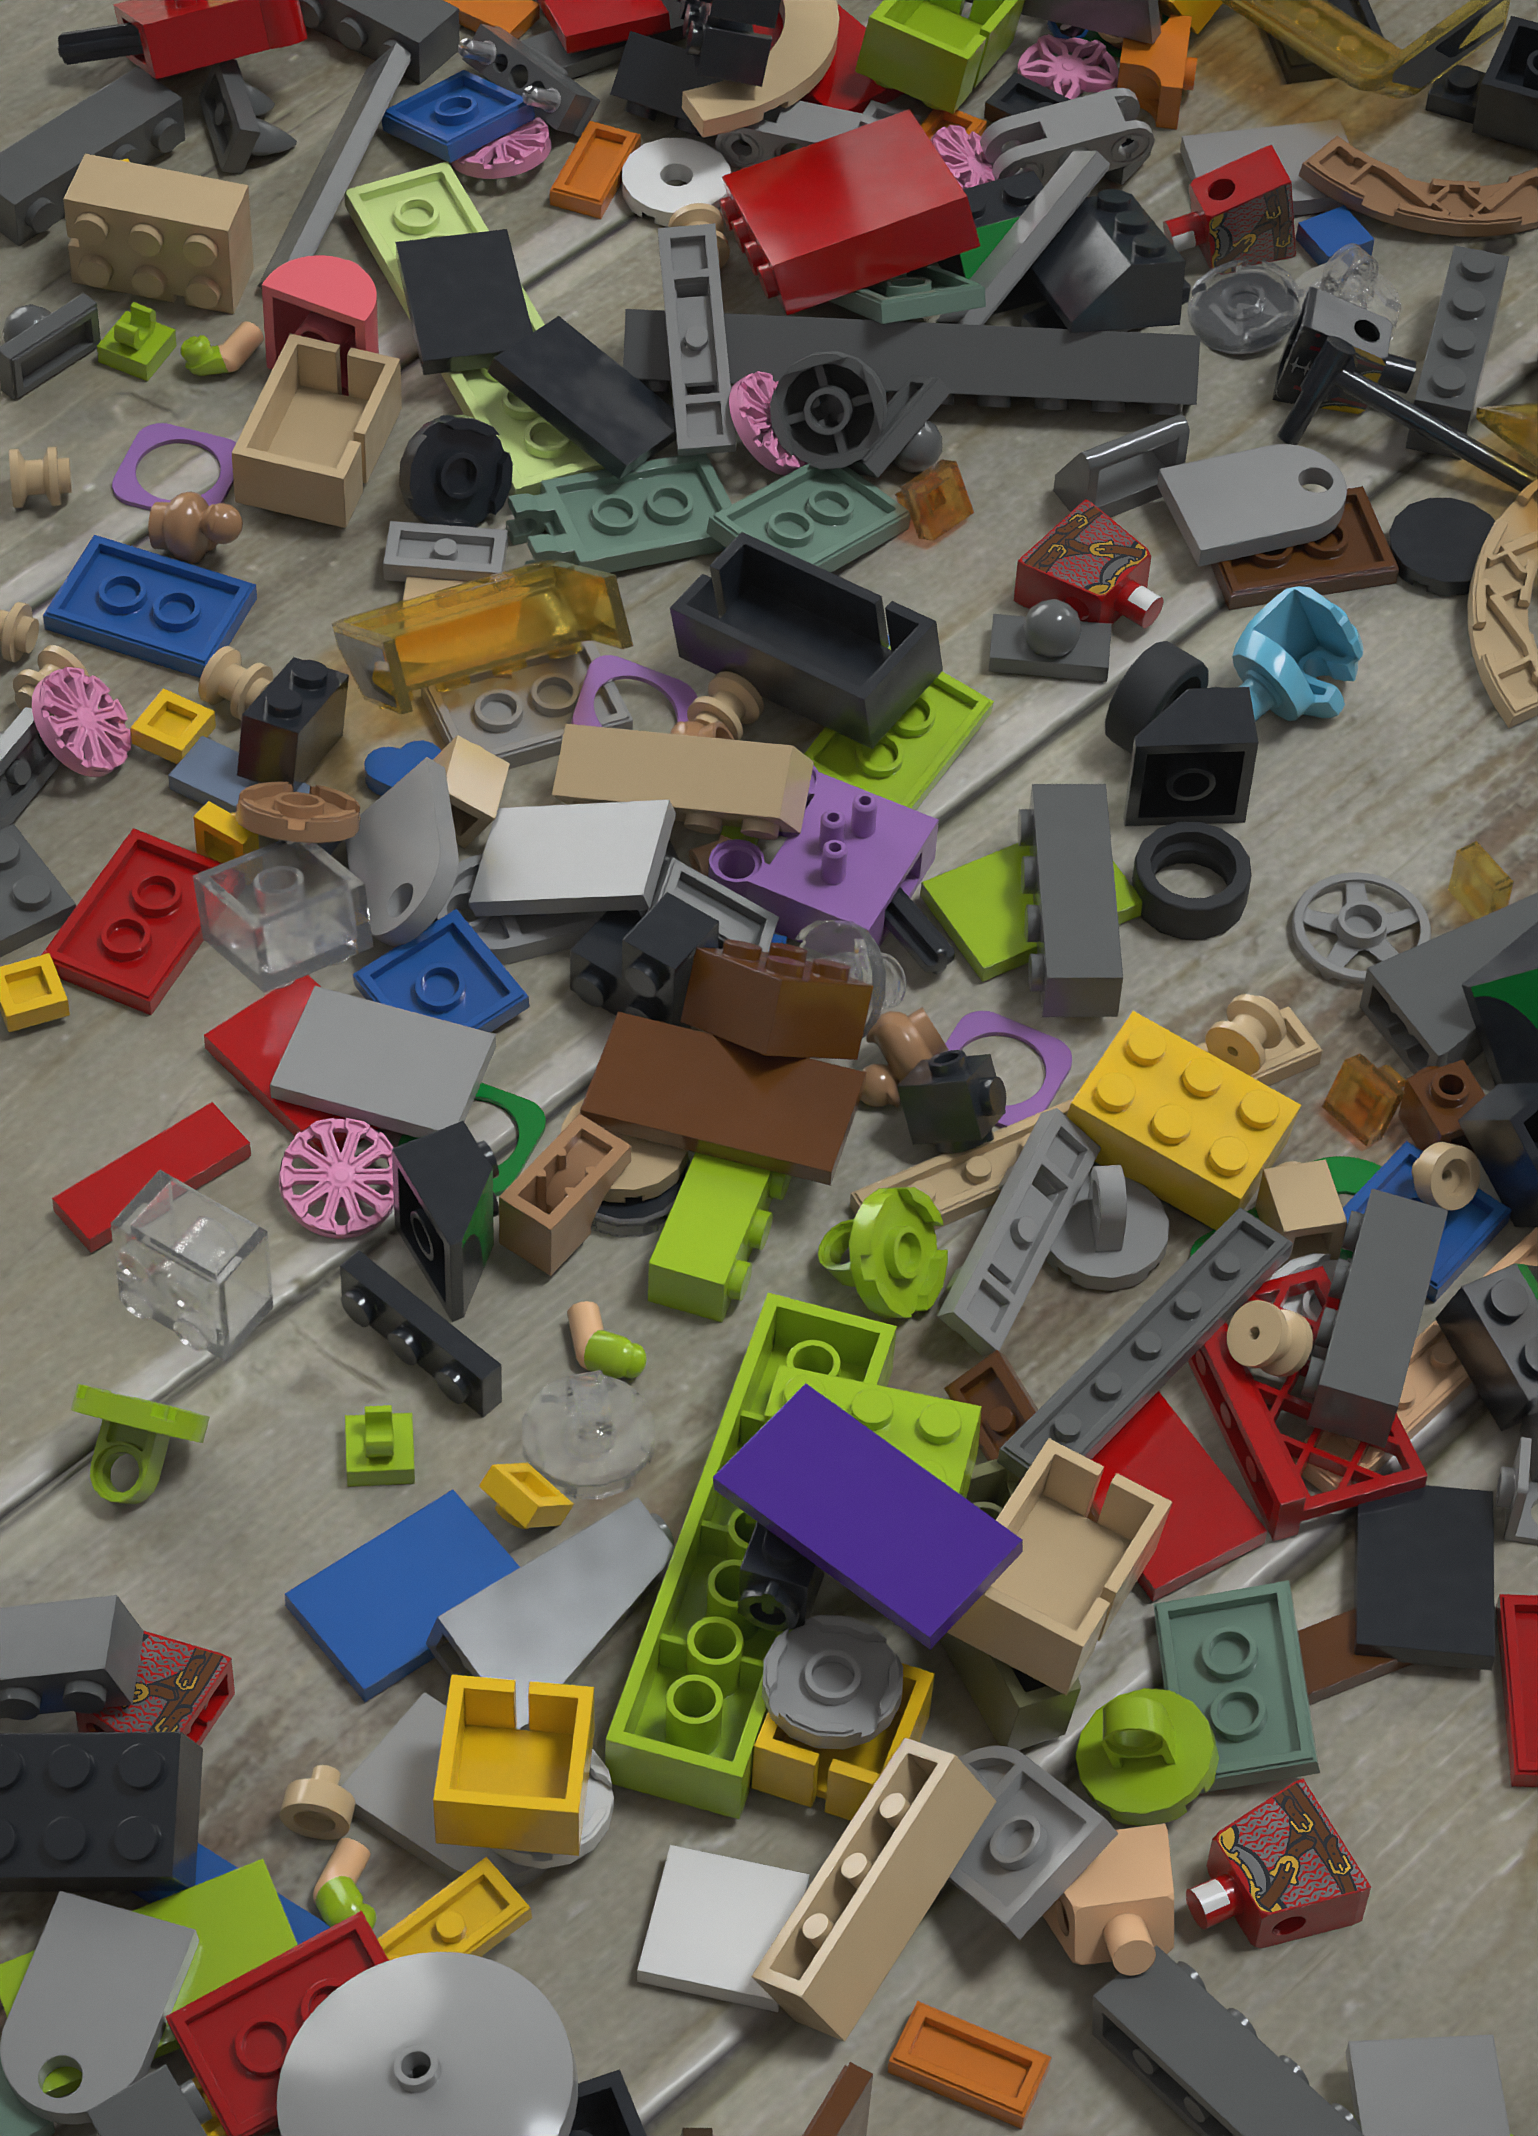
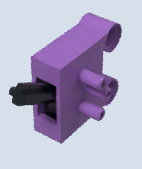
[708,765,955,975]

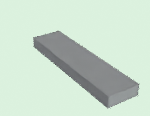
[936,151,1110,325]

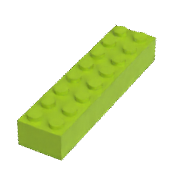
[605,1292,897,1820]

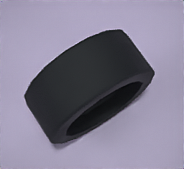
[1105,641,1209,754]
[1131,822,1252,940]

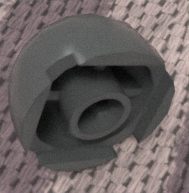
[770,351,888,469]

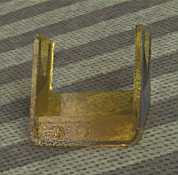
[1221,0,1510,99]
[332,560,634,715]

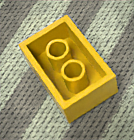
[1067,1011,1302,1231]

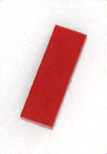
[52,1102,251,1253]

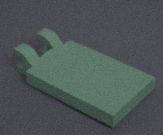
[505,453,732,586]

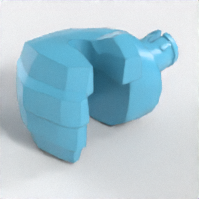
[1232,586,1364,722]

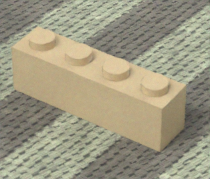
[552,724,814,840]
[751,1738,997,2042]

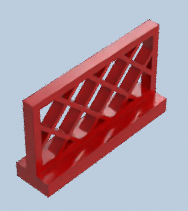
[1188,1266,1428,1542]

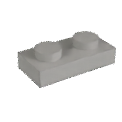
[383,521,508,584]

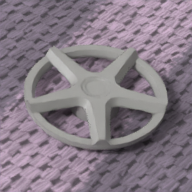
[1292,872,1431,984]

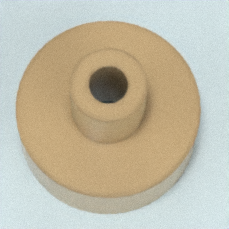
[1412,1142,1480,1210]
[280,1765,356,1840]

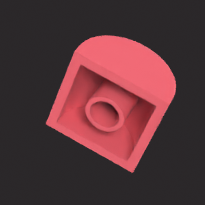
[262,255,379,396]

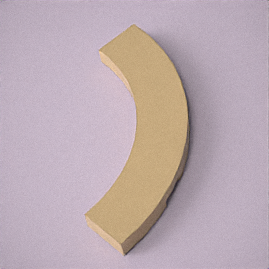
[682,0,839,138]
[1467,479,1538,728]

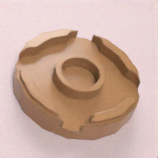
[235,782,361,843]

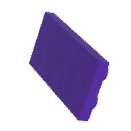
[713,1383,1023,1650]

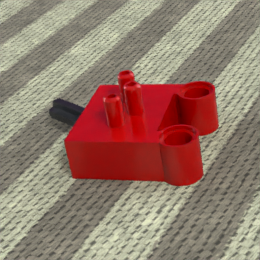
[58,0,308,79]

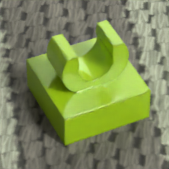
[97,302,177,382]
[345,1405,415,1487]

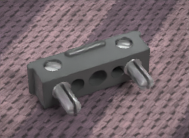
[458,24,601,137]

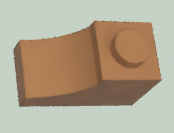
[499,1114,632,1276]

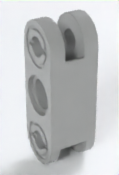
[980,88,1155,187]
[715,100,877,169]

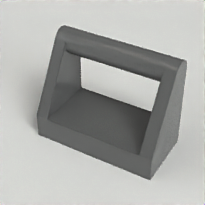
[1053,414,1190,518]

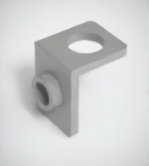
[1496,1437,1538,1545]

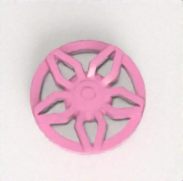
[1017,34,1119,100]

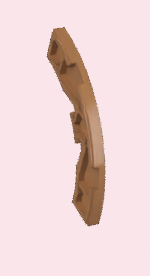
[1298,136,1538,237]

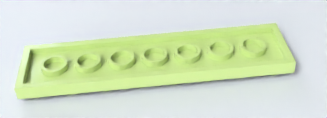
[344,162,605,496]

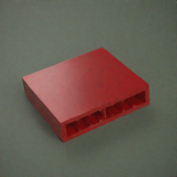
[719,109,981,315]

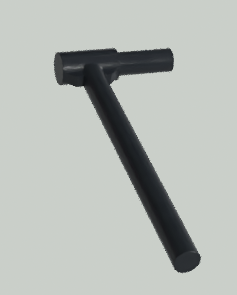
[1277,336,1538,492]

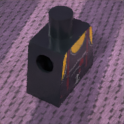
[1272,286,1416,414]

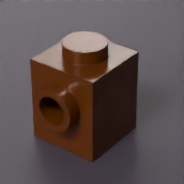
[1398,1060,1486,1159]

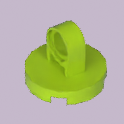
[818,1187,948,1318]
[71,1384,210,1504]
[1076,1688,1219,1826]

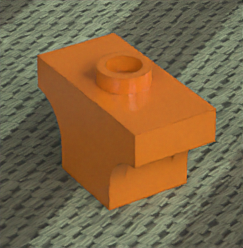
[1117,14,1197,130]

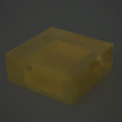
[1448,841,1514,920]

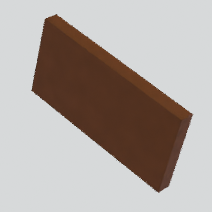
[580,1012,866,1186]

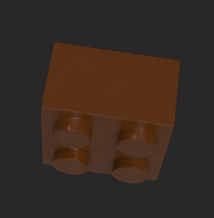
[680,939,874,1060]

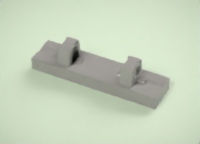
[658,223,736,456]
[937,1108,1101,1356]

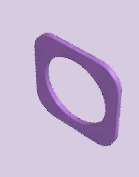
[112,423,236,511]
[571,655,698,727]
[945,1011,1072,1128]

